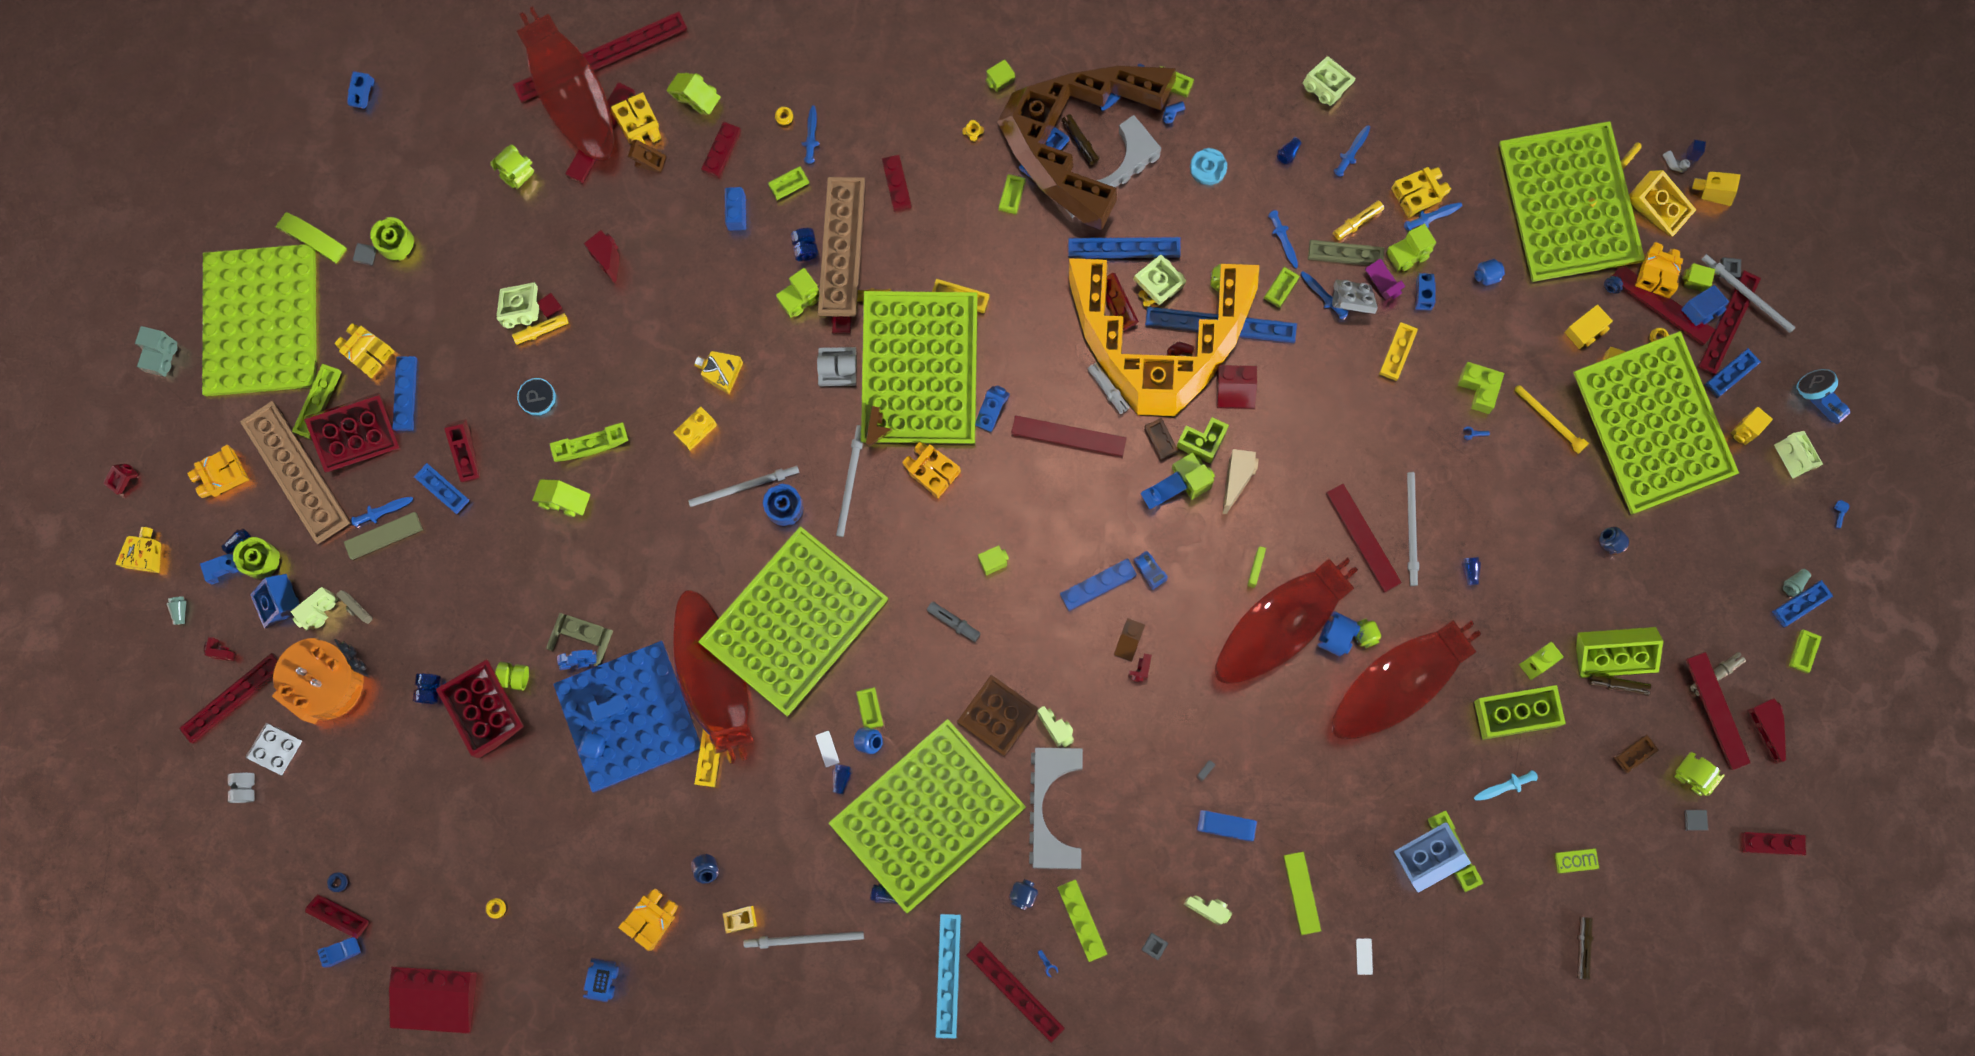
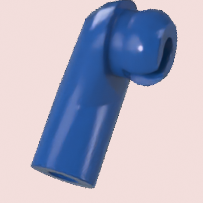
[1163,101,1185,123]

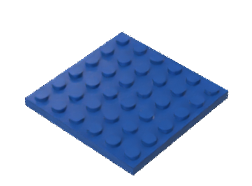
[553,641,701,793]

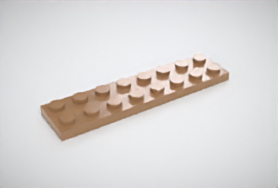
[818,177,865,316]
[240,401,350,544]

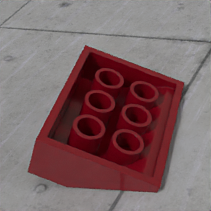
[304,393,399,473]
[436,659,524,758]
[389,967,477,1034]

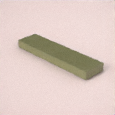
[1307,240,1385,266]
[344,512,423,560]

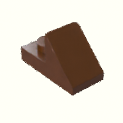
[628,139,666,172]
[866,406,893,446]
[1114,618,1145,662]

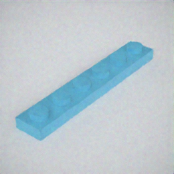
[936,914,961,1038]

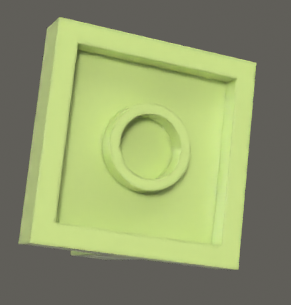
[1774,431,1823,478]

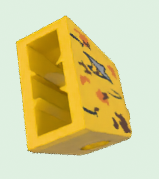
[116,527,161,573]

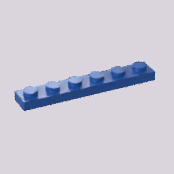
[1068,237,1181,259]

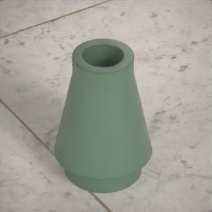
[1783,569,1811,597]
[166,597,187,625]

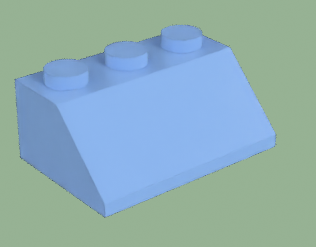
[1394,822,1471,892]

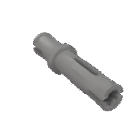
[1087,362,1130,414]

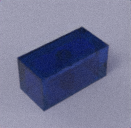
[1686,139,1706,161]

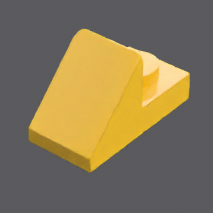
[723,906,757,933]

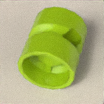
[495,662,529,691]

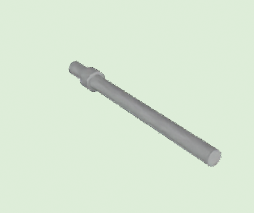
[1701,254,1796,333]
[836,425,863,537]
[688,466,800,507]
[1407,472,1419,586]
[744,931,864,949]

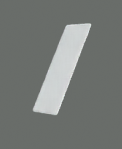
[816,731,839,767]
[1356,939,1373,975]

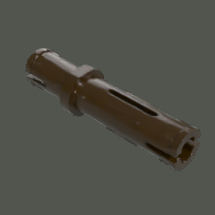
[1061,114,1100,165]
[1589,673,1651,696]
[1577,917,1594,980]

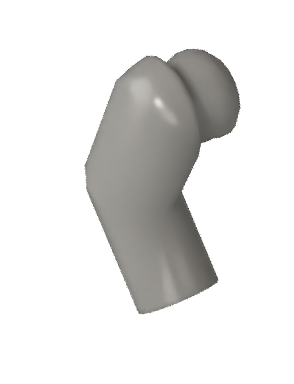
[1663,151,1690,172]

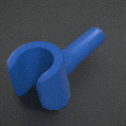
[1463,427,1490,440]
[1834,500,1850,528]
[1037,950,1058,977]

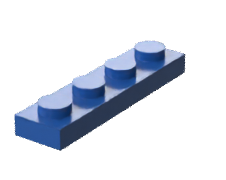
[392,356,417,431]
[1060,558,1137,611]

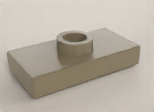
[336,590,373,624]

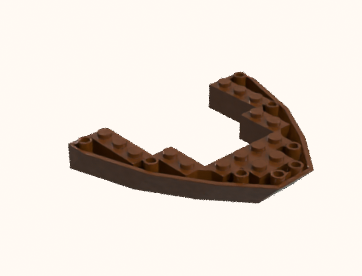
[997,66,1176,230]

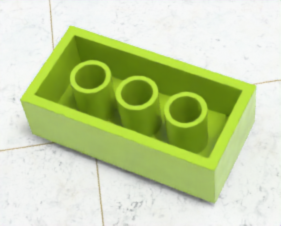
[1474,685,1566,740]

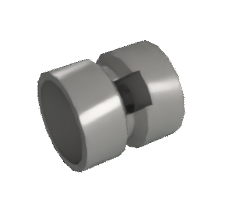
[227,773,255,803]

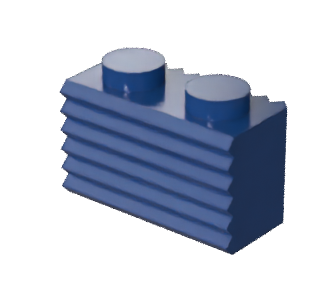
[725,187,746,231]
[1682,285,1729,326]

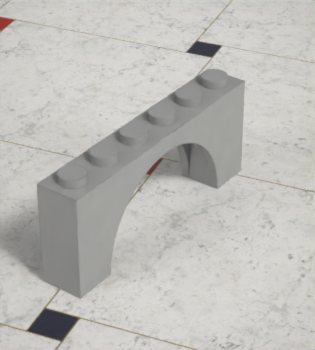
[1065,115,1161,218]
[1029,748,1083,870]

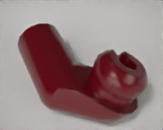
[1167,342,1195,356]

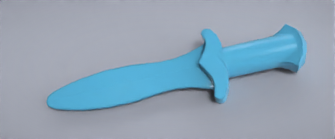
[1474,770,1538,801]

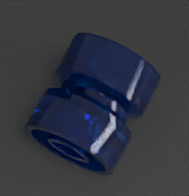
[790,228,819,262]
[412,673,442,704]

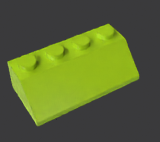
[1576,627,1663,678]

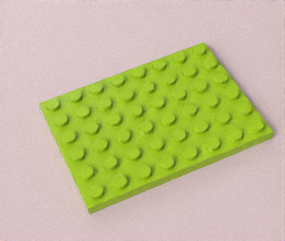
[1499,121,1645,282]
[202,244,317,396]
[861,291,978,444]
[1573,331,1739,515]
[699,526,888,717]
[829,719,1026,914]

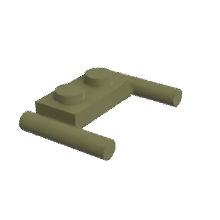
[546,613,613,666]

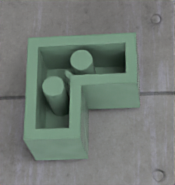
[135,326,178,377]

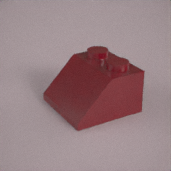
[583,230,620,283]
[1217,365,1257,409]

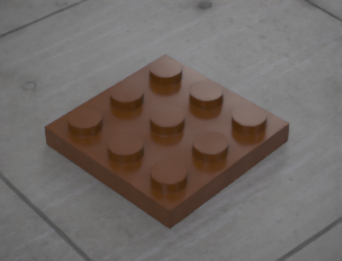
[957,675,1039,757]

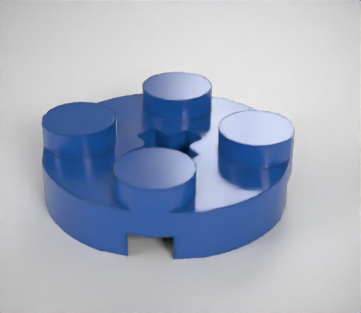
[557,650,597,670]

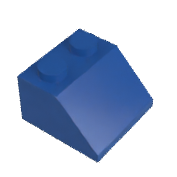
[250,574,299,628]

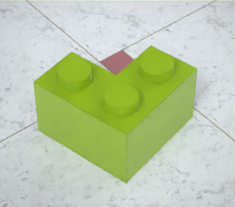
[666,73,721,115]
[1386,224,1436,272]
[776,268,819,318]
[1458,362,1504,414]
[1177,417,1229,464]
[1172,452,1215,500]
[532,479,590,517]

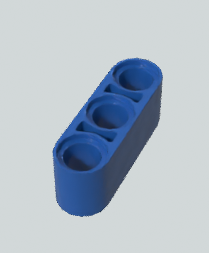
[1197,810,1257,841]

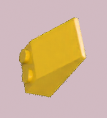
[1629,170,1696,237]

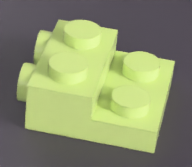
[1302,56,1356,106]
[1133,255,1187,305]
[496,282,539,328]
[291,587,339,631]
[1037,706,1074,748]
[1184,895,1232,925]

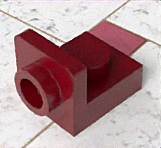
[103,463,138,495]
[204,637,236,661]
[1128,653,1152,682]

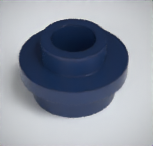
[1604,276,1623,294]
[327,872,348,892]

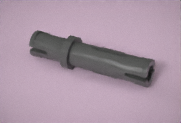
[927,601,981,642]

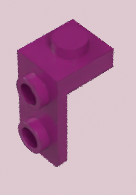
[1365,259,1406,300]

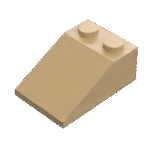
[1223,449,1259,514]

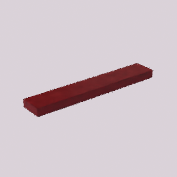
[565,82,635,183]
[1612,266,1715,346]
[1697,270,1761,376]
[1011,415,1127,457]
[1326,483,1402,593]
[1685,652,1751,770]
[179,653,279,744]
[966,941,1065,1043]

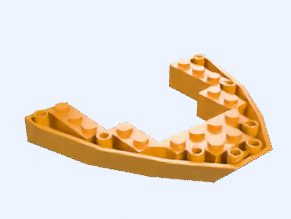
[1069,258,1259,416]

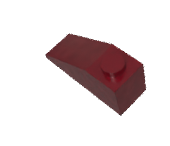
[444,419,480,482]
[1747,698,1786,764]

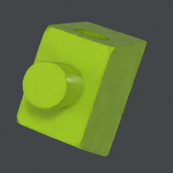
[1519,641,1564,680]

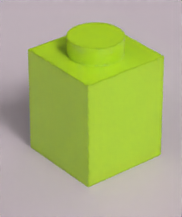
[986,59,1015,92]
[1682,263,1715,292]
[978,545,1009,576]

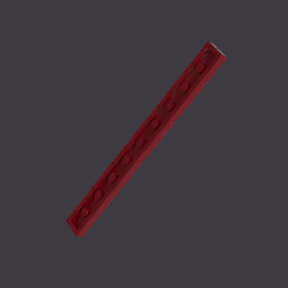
[513,11,687,103]

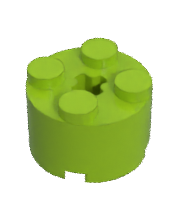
[490,144,534,189]
[370,217,414,260]
[233,537,280,579]
[1675,752,1724,796]

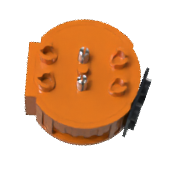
[272,638,368,724]

